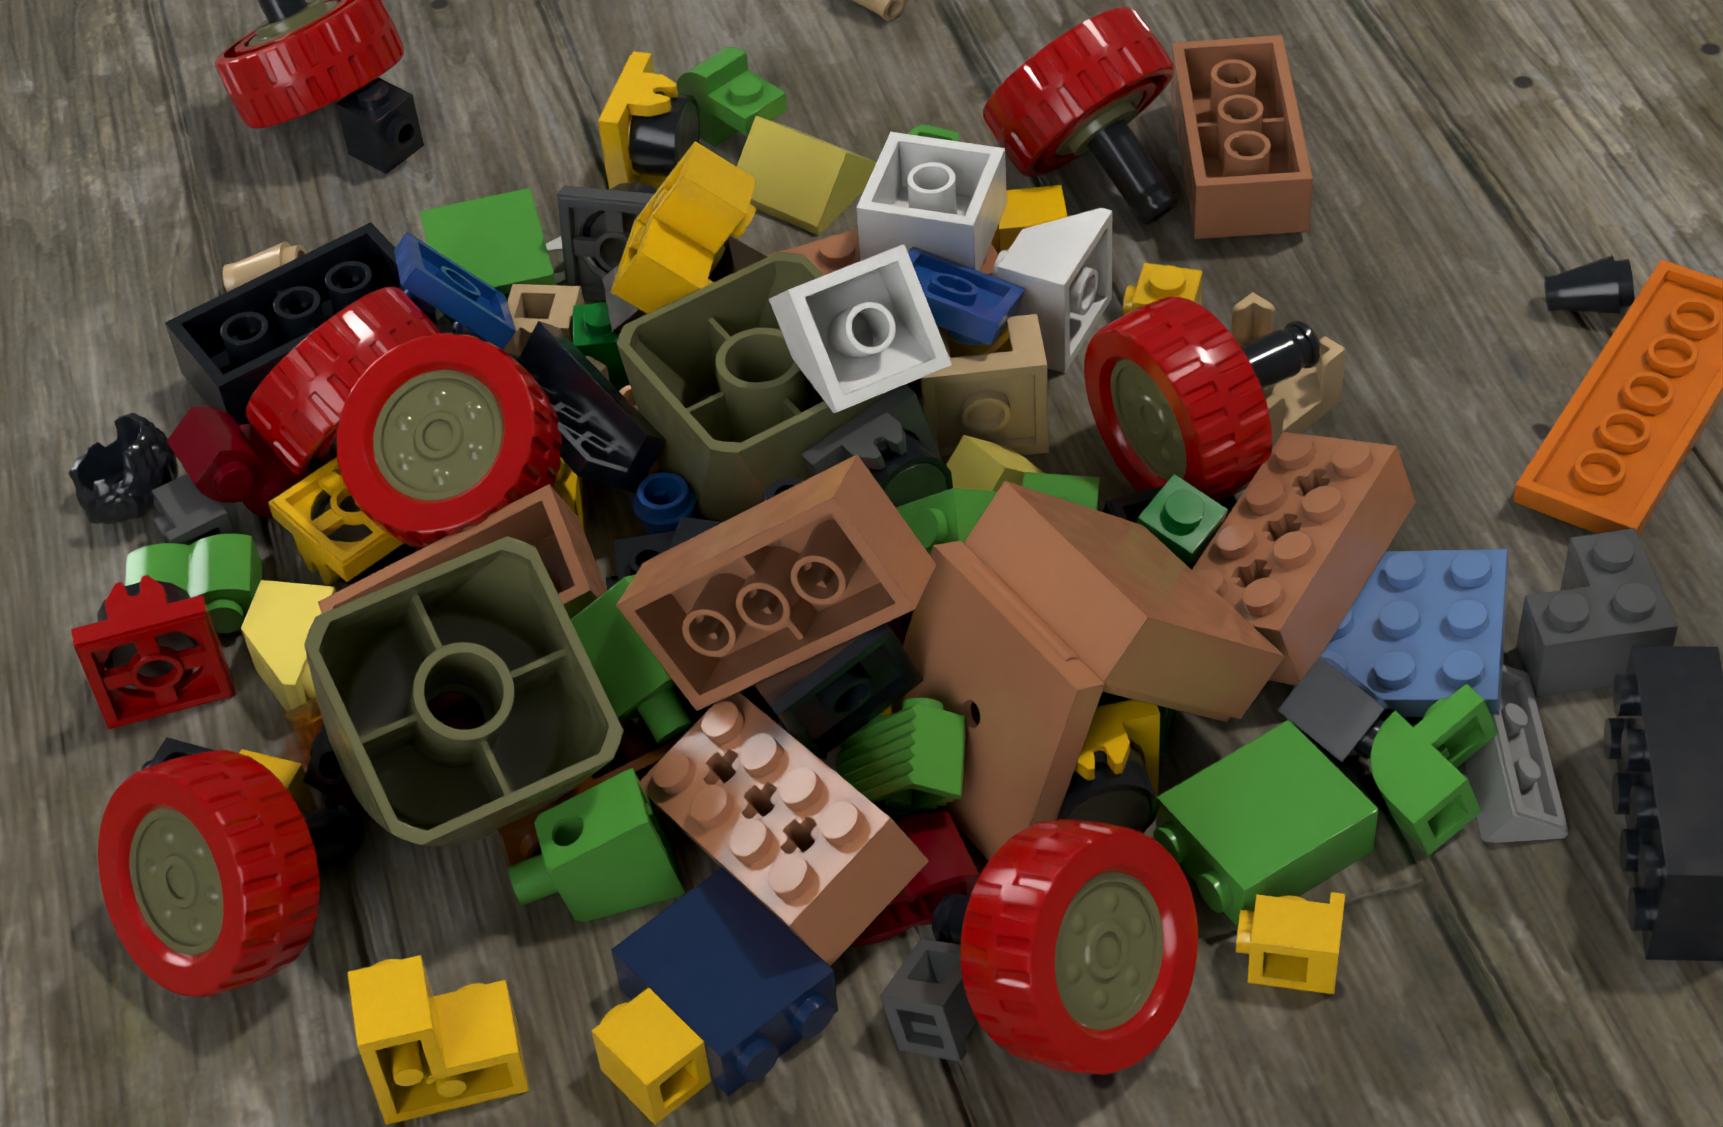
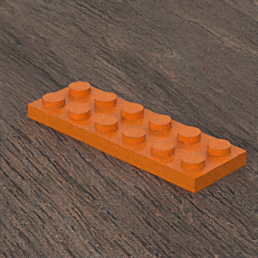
[1513,259,1723,537]

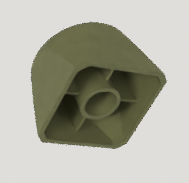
[617,252,894,522]
[304,536,623,846]

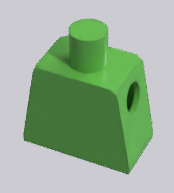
[571,575,693,744]
[508,768,686,922]

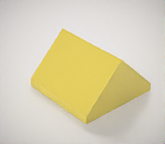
[737,116,877,236]

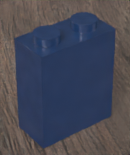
[611,868,838,1096]

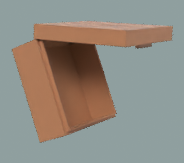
[888,481,1285,861]

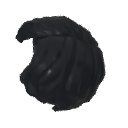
[69,413,178,524]

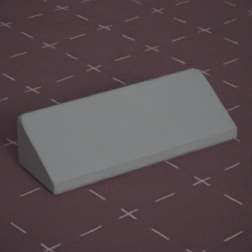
[1464,664,1569,843]

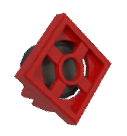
[71,575,236,729]

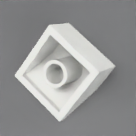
[992,208,1112,373]
[769,244,952,413]

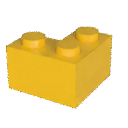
[610,141,757,314]
[347,955,530,1125]

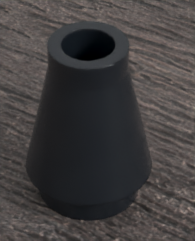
[1544,255,1635,314]

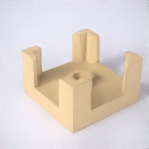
[1231,292,1346,449]
[919,314,1049,464]

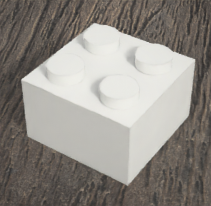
[856,132,1007,271]

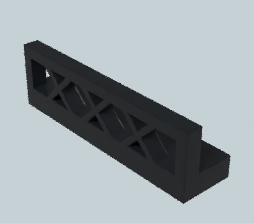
[507,321,666,494]

